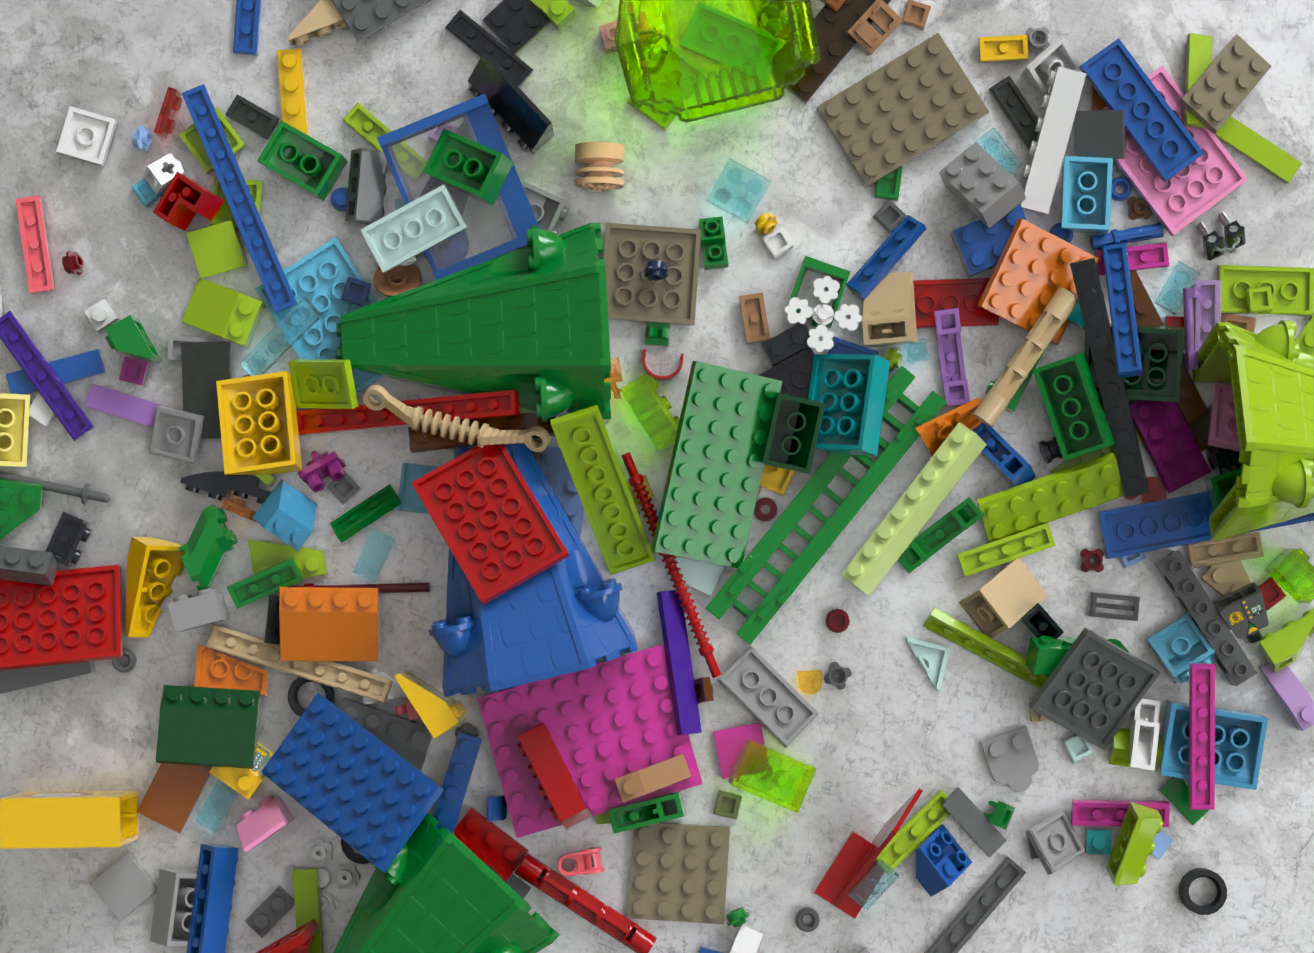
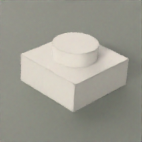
[84,298,118,332]

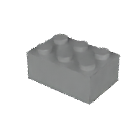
[939,142,1026,228]

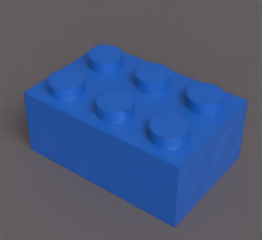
[950,204,1027,278]

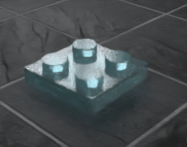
[706,158,771,223]

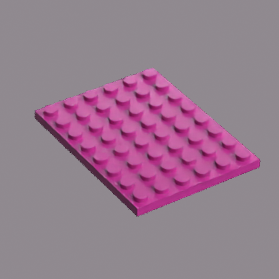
[477,644,703,838]

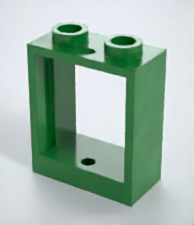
[788,256,851,328]

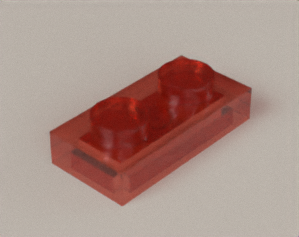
[154,87,183,139]

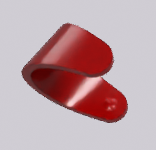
[642,349,684,381]

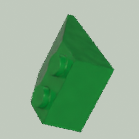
[257,120,348,202]
[423,129,514,206]

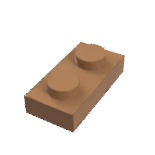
[739,292,770,344]

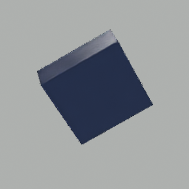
[341,277,372,307]

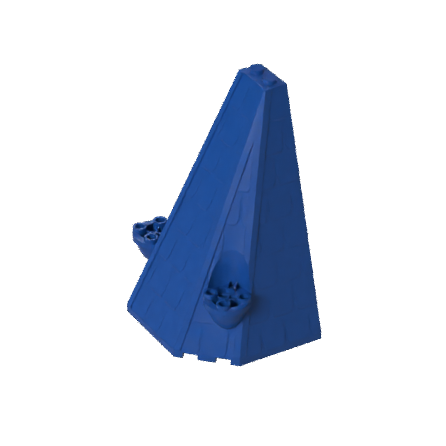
[429,443,638,697]

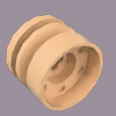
[574,142,625,192]

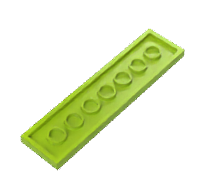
[550,405,656,575]

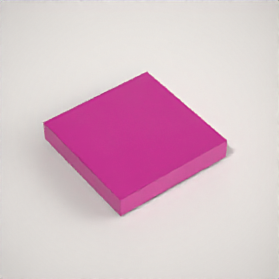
[713,723,770,779]

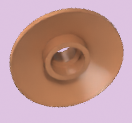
[373,264,422,297]

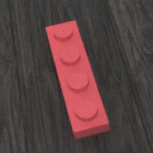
[15,195,55,294]

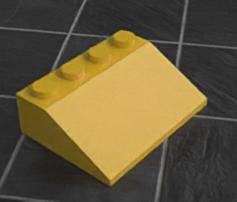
[216,371,302,475]
[394,671,467,739]

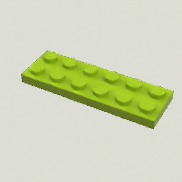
[976,453,1124,543]

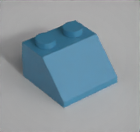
[253,479,317,551]

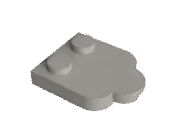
[980,726,1039,792]

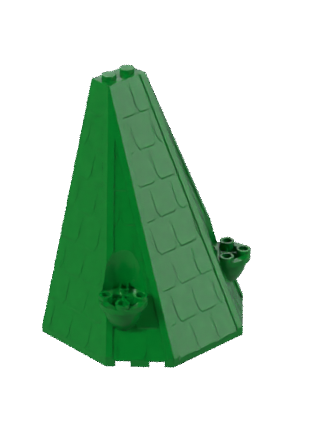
[336,223,611,426]
[333,813,560,953]

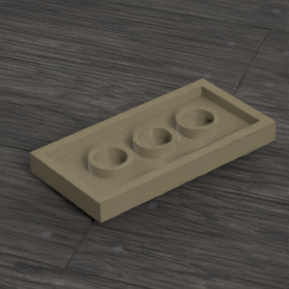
[1179,34,1271,134]

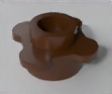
[1127,197,1152,220]

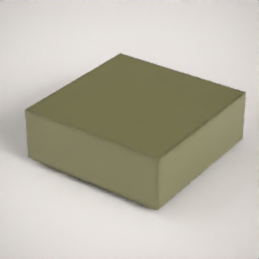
[713,790,742,820]

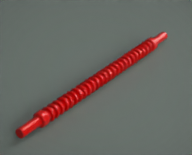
[621,452,722,678]

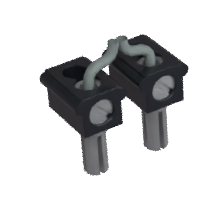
[1196,212,1246,261]

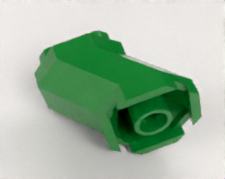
[178,505,238,591]

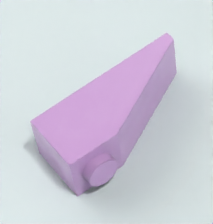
[1259,663,1314,731]

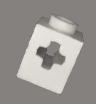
[143,153,184,195]

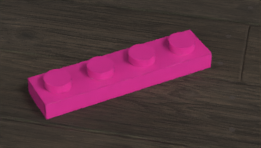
[1071,800,1170,827]

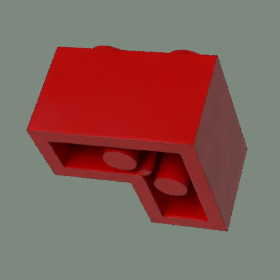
[153,171,224,231]

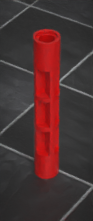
[514,853,657,953]

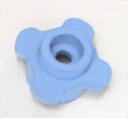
[132,126,152,151]

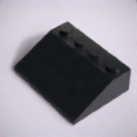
[468,52,554,154]

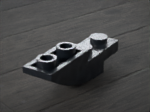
[180,471,271,504]

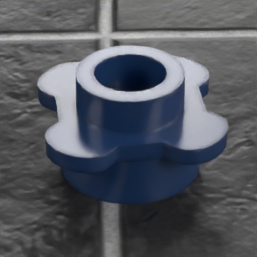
[644,260,668,281]

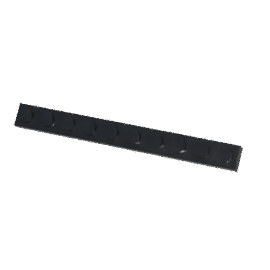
[1070,257,1150,497]

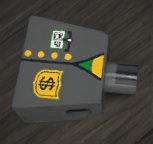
[1213,582,1269,643]

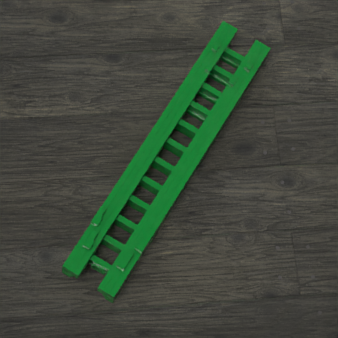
[705,366,947,645]

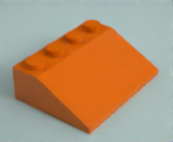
[279,587,380,662]

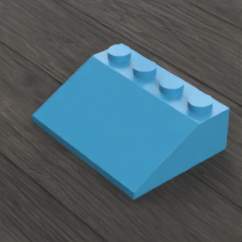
[1160,700,1268,790]

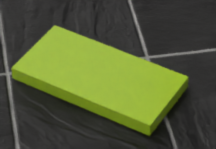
[1217,265,1314,316]

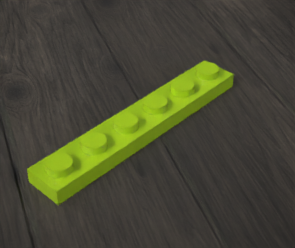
[923,608,1050,689]

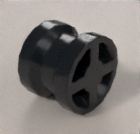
[1038,436,1063,464]

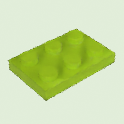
[288,359,358,409]

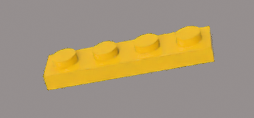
[277,48,309,136]

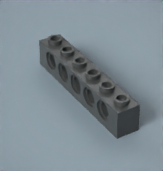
[1154,550,1257,686]

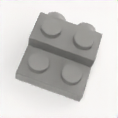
[503,181,569,235]

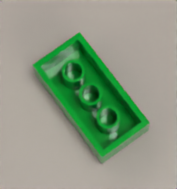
[1032,352,1115,461]

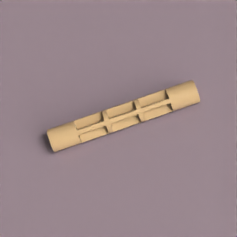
[973,287,1079,427]

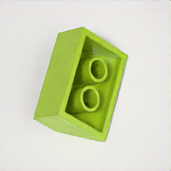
[1106,802,1163,886]

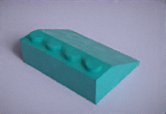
[808,354,890,456]

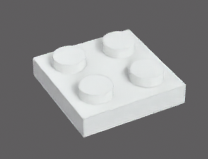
[56,106,117,166]

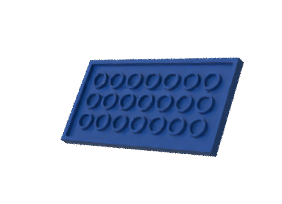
[261,693,444,872]

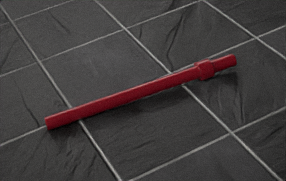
[289,582,430,593]

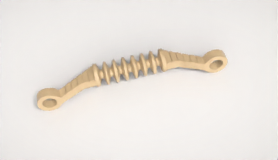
[363,385,550,452]

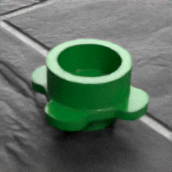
[726,907,749,928]

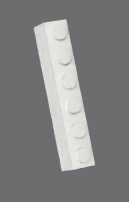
[1020,66,1087,214]

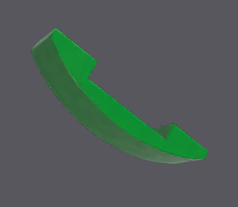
[898,497,984,573]

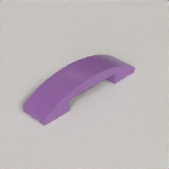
[934,308,970,406]

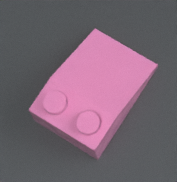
[236,795,295,853]

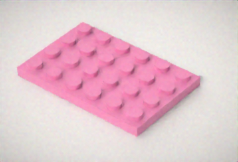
[1102,66,1248,237]

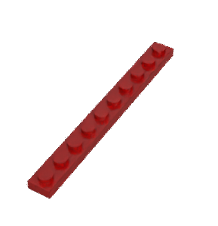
[297,390,519,436]

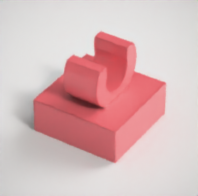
[394,696,420,721]

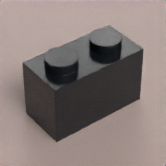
[760,323,810,367]

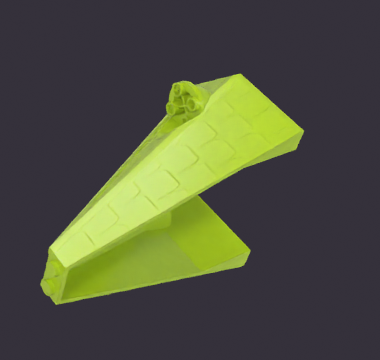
[1193,320,1314,541]

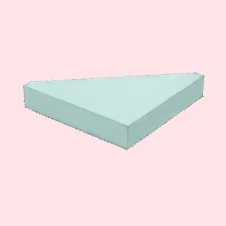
[906,637,951,691]

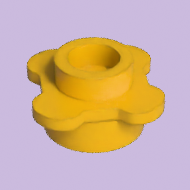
[754,212,778,235]

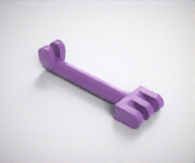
[1183,288,1204,370]

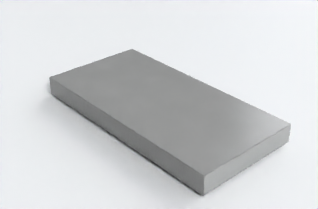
[717,646,819,748]

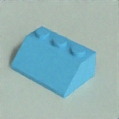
[1061,156,1113,234]

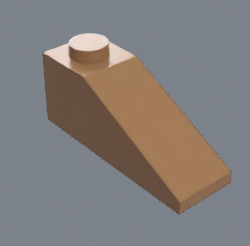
[615,754,691,802]

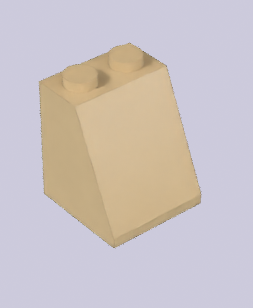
[959,558,1047,638]

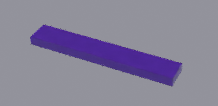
[0,311,95,441]
[656,590,702,736]

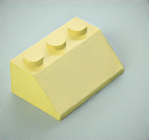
[0,393,30,467]

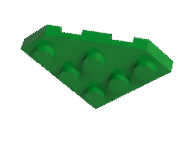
[0,479,44,540]

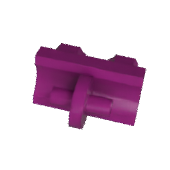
[297,450,346,493]

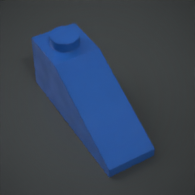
[972,422,1036,487]

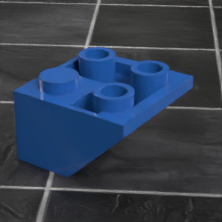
[916,824,972,897]

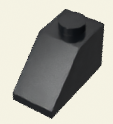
[1020,603,1064,639]

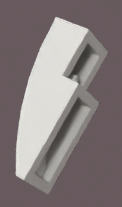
[1129,698,1161,772]

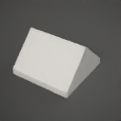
[1022,35,1080,97]

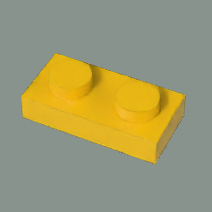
[978,35,1028,63]

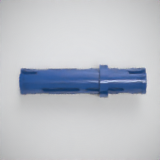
[1090,222,1164,251]

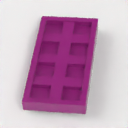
[1130,400,1211,494]

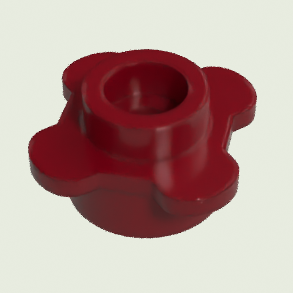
[62,251,84,275]
[1080,549,1104,573]

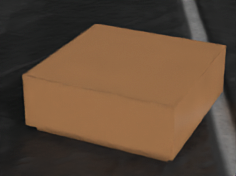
[901,0,931,30]

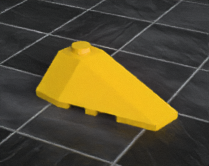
[126,537,185,637]

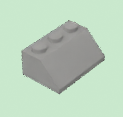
[150,869,197,946]

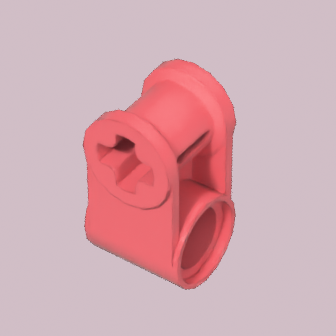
[558,847,605,876]

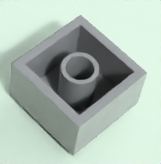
[168,588,229,632]

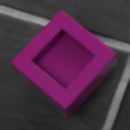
[119,357,149,386]

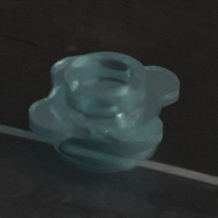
[904,338,930,364]

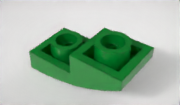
[699,216,729,270]

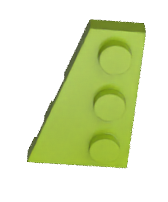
[248,540,328,578]

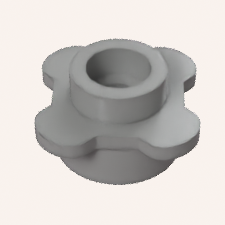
[1025,27,1050,51]

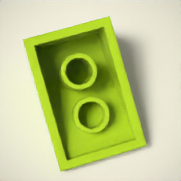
[181,278,266,348]

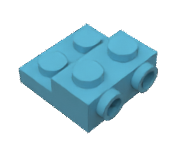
[1147,614,1215,683]

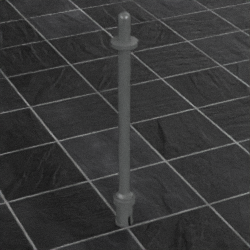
[0,471,111,505]

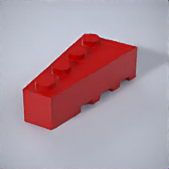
[517,722,592,830]

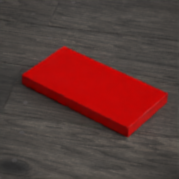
[913,278,999,329]

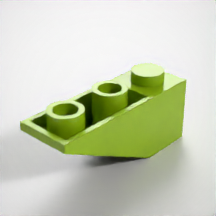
[1259,608,1314,673]

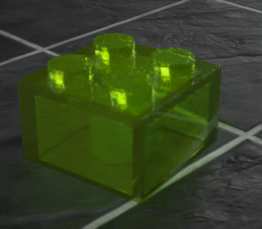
[1264,548,1314,603]

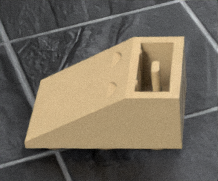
[862,271,917,347]

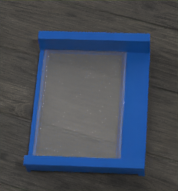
[377,94,540,280]

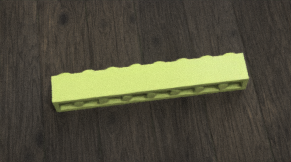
[841,422,987,596]

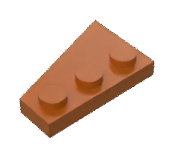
[915,397,982,457]
[194,644,269,697]

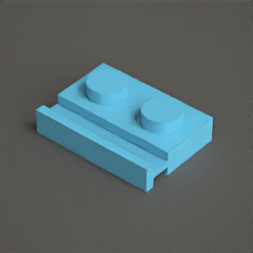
[397,463,438,514]

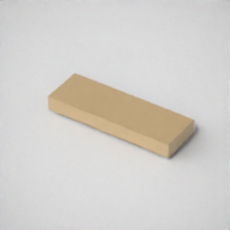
[1187,532,1264,569]

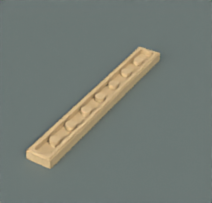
[205,624,393,704]

